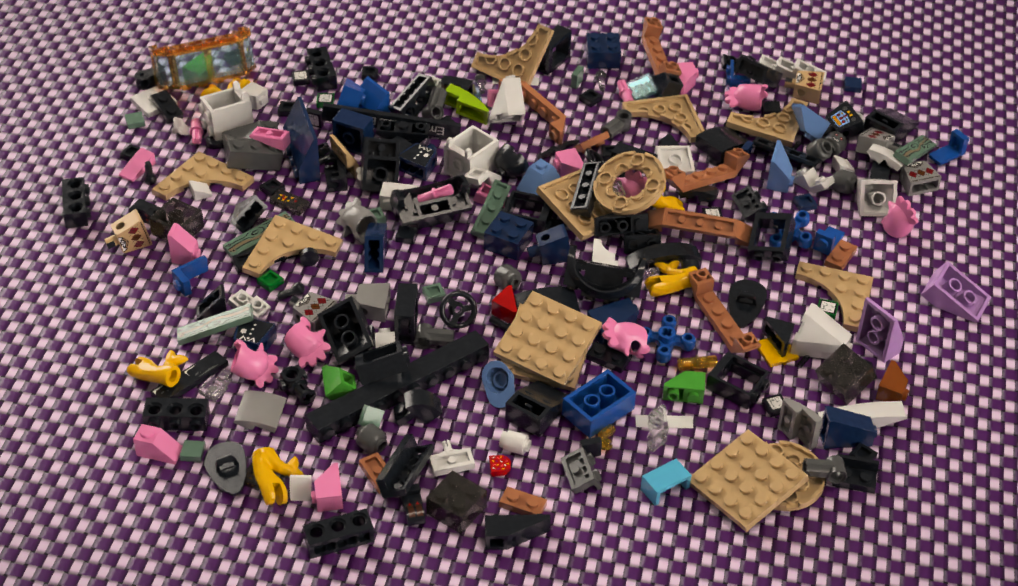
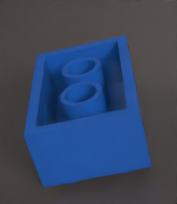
[562,369,636,438]

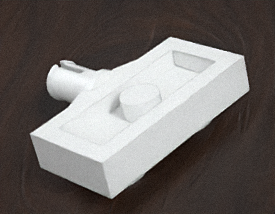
[429,440,475,477]

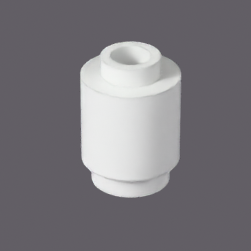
[499,430,532,455]

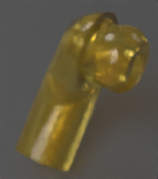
[598,424,616,450]

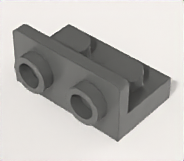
[561,447,602,494]

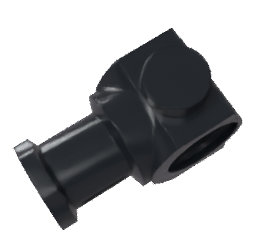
[277,365,316,405]

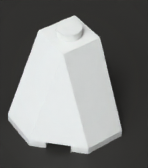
[488,75,526,124]
[790,303,853,360]

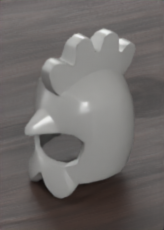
[336,198,377,244]

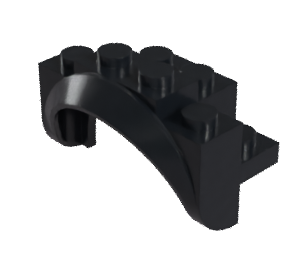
[390,174,472,229]
[563,244,646,304]

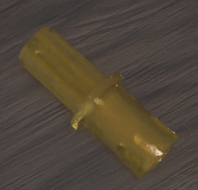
[677,355,718,371]

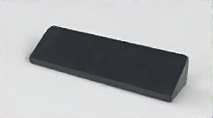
[752,137,822,171]
[570,161,602,218]

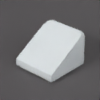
[831,155,855,173]
[189,181,213,201]
[290,475,313,501]

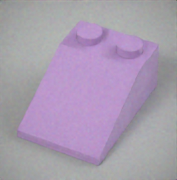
[921,261,991,323]
[856,297,904,363]

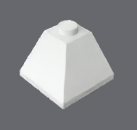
[856,179,898,217]

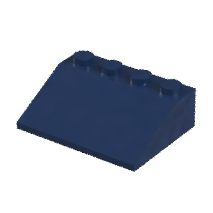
[283,96,320,184]

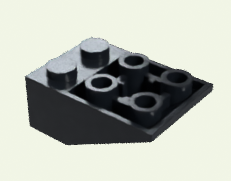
[864,108,919,143]
[505,380,567,437]

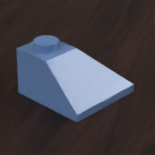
[791,103,831,141]
[766,140,795,193]
[516,159,560,195]

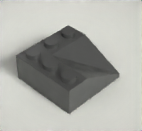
[222,121,283,171]

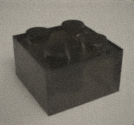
[149,198,204,242]
[815,343,876,405]
[426,470,487,534]

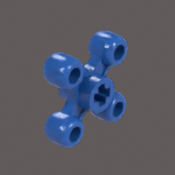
[769,210,813,249]
[644,315,696,364]

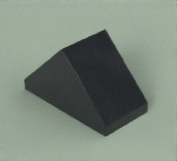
[230,194,268,234]
[196,284,227,321]
[762,317,795,357]

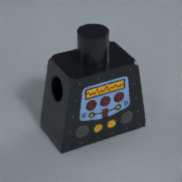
[823,100,865,139]

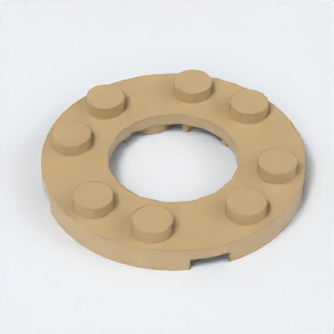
[593,151,666,215]
[766,440,826,511]

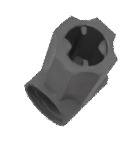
[422,86,447,120]
[601,109,632,140]
[414,323,454,349]
[802,455,847,484]

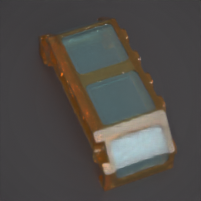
[148,26,257,91]

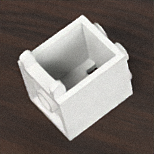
[198,81,254,141]
[444,125,499,187]

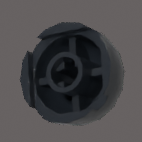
[494,144,529,179]

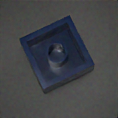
[585,32,621,69]
[332,108,374,156]
[484,211,534,261]

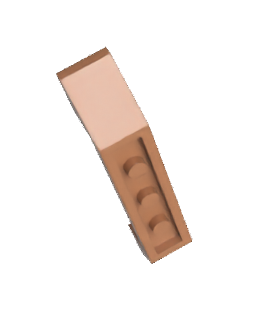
[642,17,682,76]
[498,79,566,145]
[664,148,750,192]
[647,207,753,246]
[688,268,761,353]

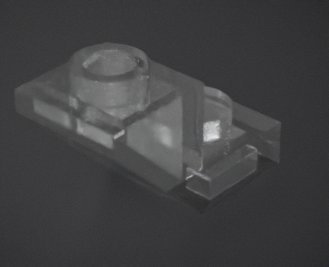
[647,404,668,452]

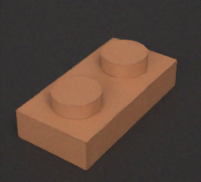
[572,131,610,154]
[824,240,858,270]
[359,452,386,494]
[499,486,547,515]

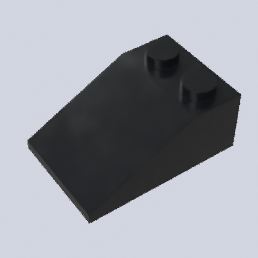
[317,296,374,365]

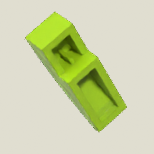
[444,83,489,125]

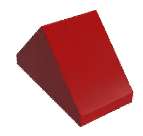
[491,285,517,324]

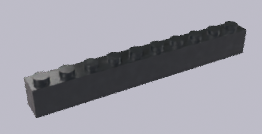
[305,330,489,444]

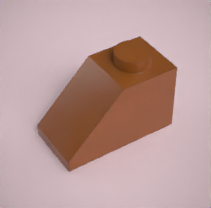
[875,360,910,401]

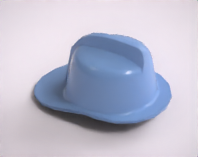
[482,360,515,408]

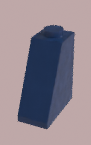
[364,223,387,273]
[587,298,639,347]
[820,406,877,449]

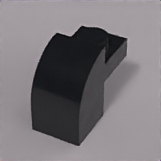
[393,389,442,426]

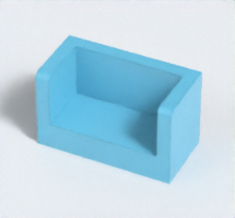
[640,459,692,505]

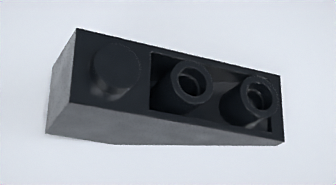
[594,210,649,237]
[485,514,551,550]

